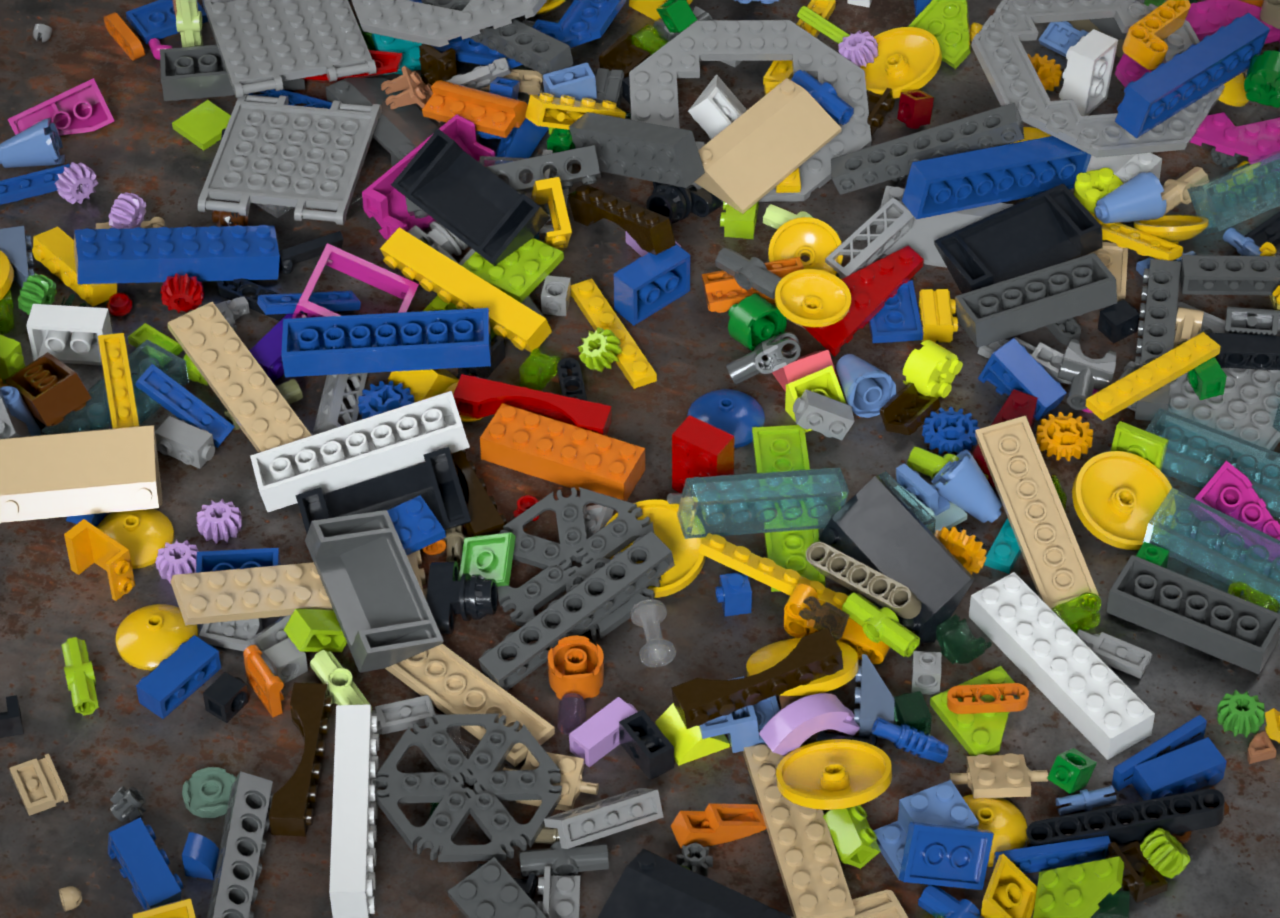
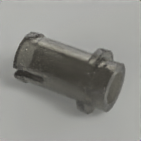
[335,194,364,220]

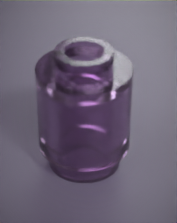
[557,693,586,736]

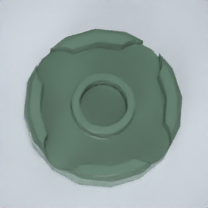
[182,767,236,818]

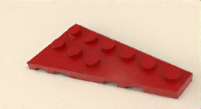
[803,245,924,357]

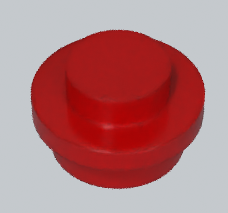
[107,293,132,316]

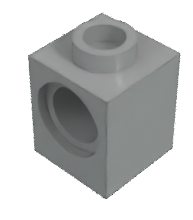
[541,276,571,316]
[263,638,308,684]
[911,651,941,695]

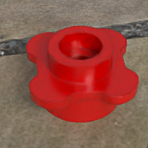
[513,495,539,521]

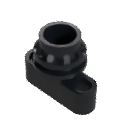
[646,182,722,223]
[426,561,498,634]

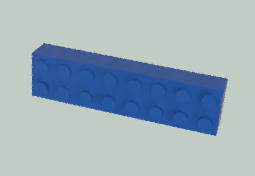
[1115,13,1270,138]
[902,136,1091,219]
[74,225,280,284]
[281,308,491,377]

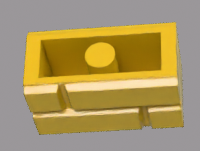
[918,289,958,343]

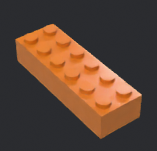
[480,403,645,501]

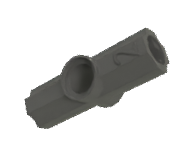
[715,247,782,299]
[519,841,609,877]

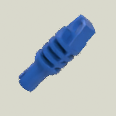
[871,717,949,763]

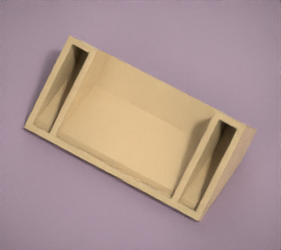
[695,78,842,214]
[0,425,163,523]

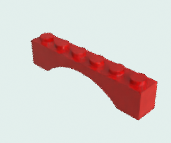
[453,374,612,436]

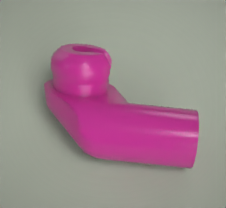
[149,38,172,60]

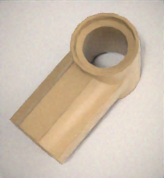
[1174,307,1204,348]

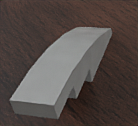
[977,337,1071,384]

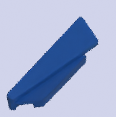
[495,94,549,164]

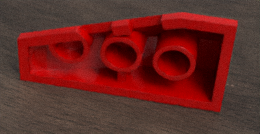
[301,50,403,83]

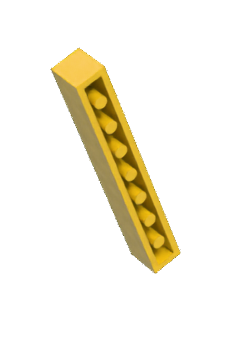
[380,227,552,354]

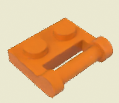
[243,645,284,717]

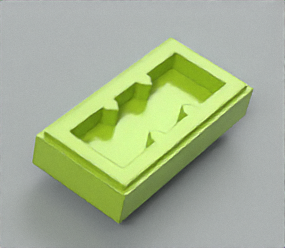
[128,323,183,365]

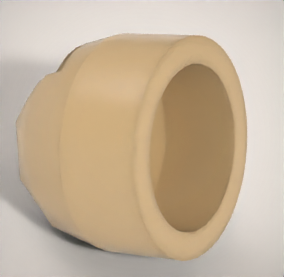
[59,886,82,912]

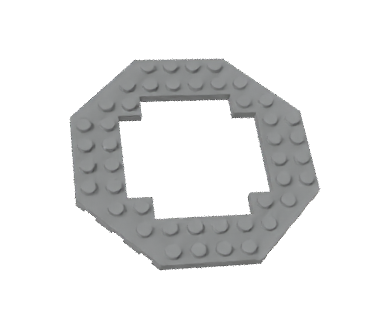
[351,0,547,47]
[971,0,1225,158]
[629,20,872,202]

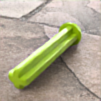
[797,6,850,44]

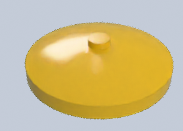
[860,27,942,99]
[1072,451,1177,550]
[605,500,706,598]
[746,638,859,696]
[776,739,892,810]

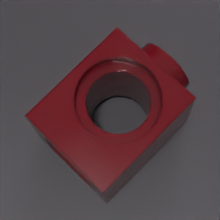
[897,90,934,129]

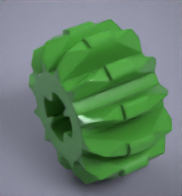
[18,273,57,315]
[1217,690,1265,738]

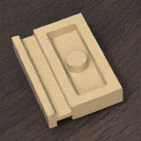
[9,754,69,816]

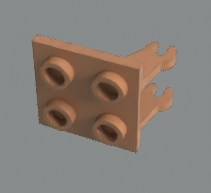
[381,66,442,123]

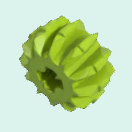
[577,327,622,372]
[1140,828,1190,879]

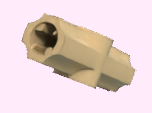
[1160,167,1209,215]

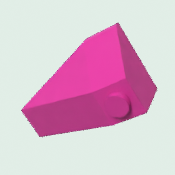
[8,78,115,136]
[1188,461,1280,569]

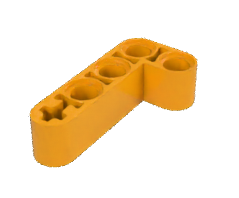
[1122,0,1191,71]
[784,584,890,664]

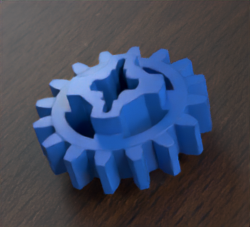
[358,381,414,419]
[922,407,980,455]

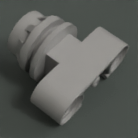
[408,221,468,263]

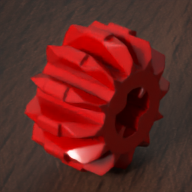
[161,273,204,313]

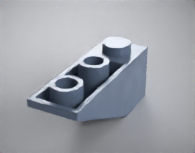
[0,226,35,287]
[854,654,895,739]

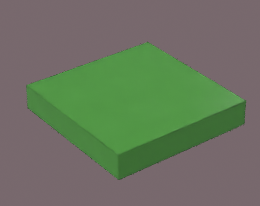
[458,532,516,587]

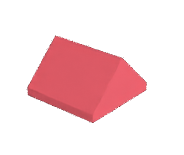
[772,350,840,392]

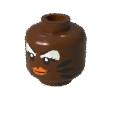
[212,200,248,227]

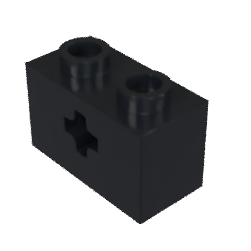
[619,710,674,780]

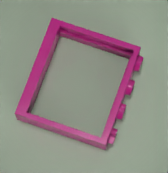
[292,243,419,318]

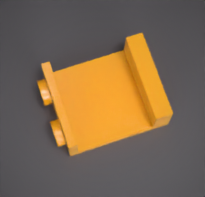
[64,519,136,601]

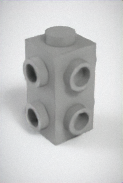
[793,389,855,440]
[155,416,215,469]

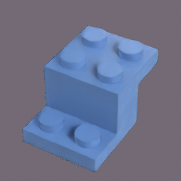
[699,676,780,753]
[873,780,979,880]

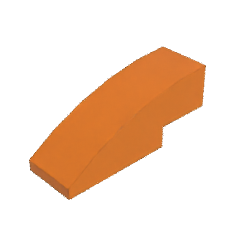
[670,803,766,848]

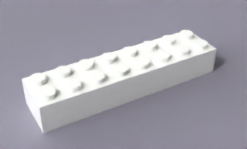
[250,391,470,512]
[969,572,1155,760]
[329,704,379,918]

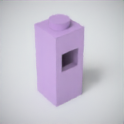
[569,697,637,767]

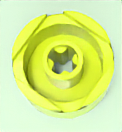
[1074,168,1123,213]
[903,340,963,398]

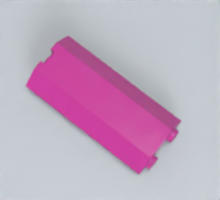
[362,114,496,240]

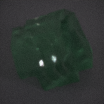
[936,614,992,664]

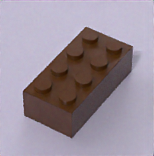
[5,352,92,427]

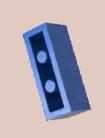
[136,635,221,719]
[1132,737,1227,801]

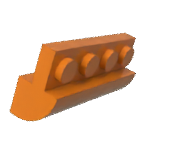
[422,80,528,138]
[702,257,804,313]

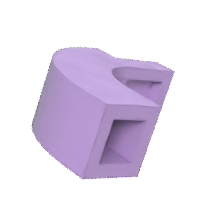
[759,693,860,756]

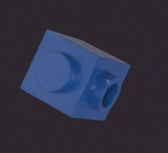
[715,572,752,617]

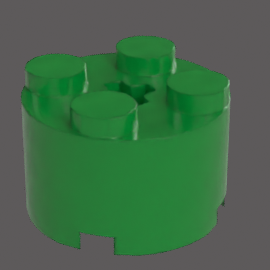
[1244,50,1280,108]
[728,293,787,351]

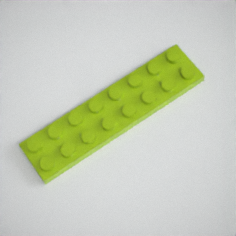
[752,425,825,592]

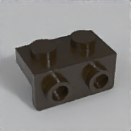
[599,32,650,78]
[419,44,457,85]
[867,88,895,136]
[880,383,941,435]
[1105,841,1168,903]

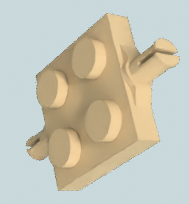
[503,750,599,811]
[949,753,1048,799]

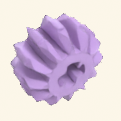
[838,30,878,67]
[55,162,98,204]
[108,192,146,229]
[196,498,242,544]
[155,539,199,584]

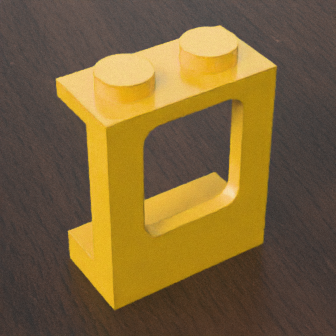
[531,177,572,251]

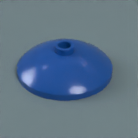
[687,389,765,449]

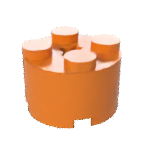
[548,635,604,700]

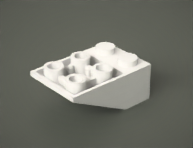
[688,75,747,140]

